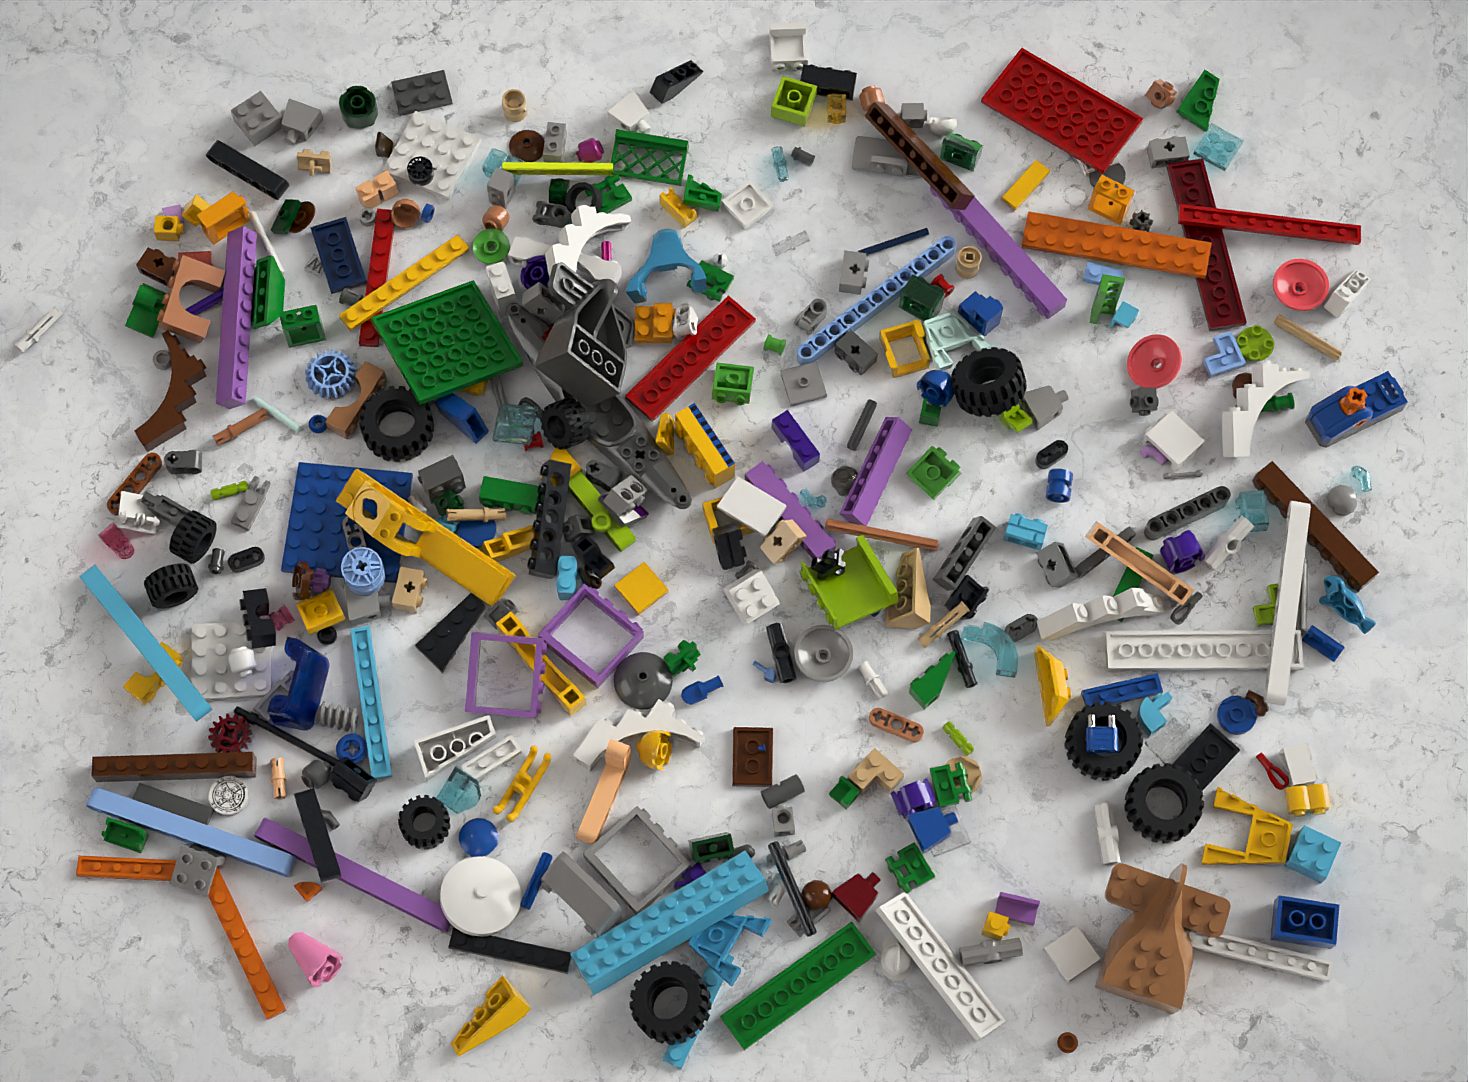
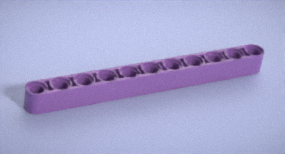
[254,818,451,933]

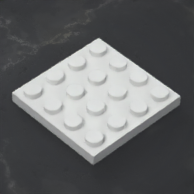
[383,111,481,200]
[192,621,272,701]

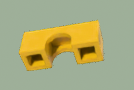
[123,641,183,706]

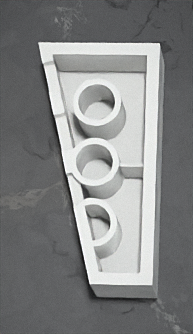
[413,715,496,781]

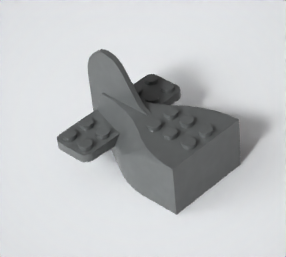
[534,262,635,407]

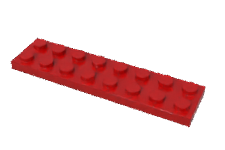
[625,295,756,422]

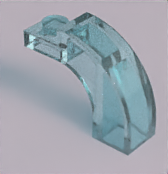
[961,622,1018,678]

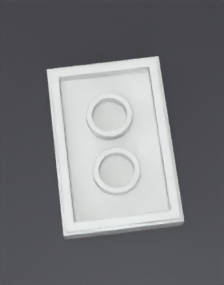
[717,476,786,538]

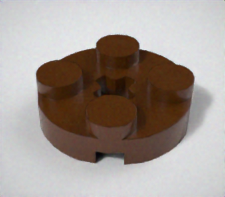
[292,561,314,600]

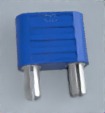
[1086,714,1119,753]

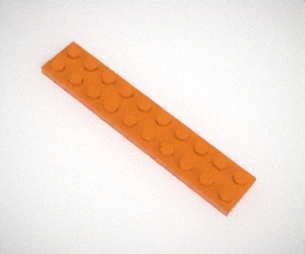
[1021,211,1212,279]

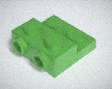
[712,363,754,406]
[906,446,962,500]

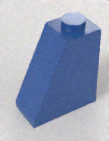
[434,393,489,444]

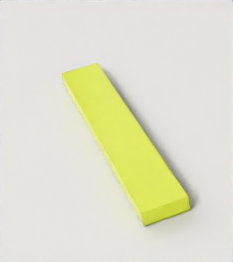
[501,162,613,176]

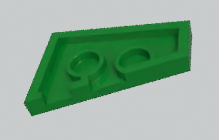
[1176,69,1220,132]

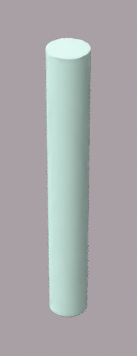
[251,396,301,432]

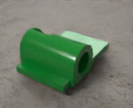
[125,283,165,338]

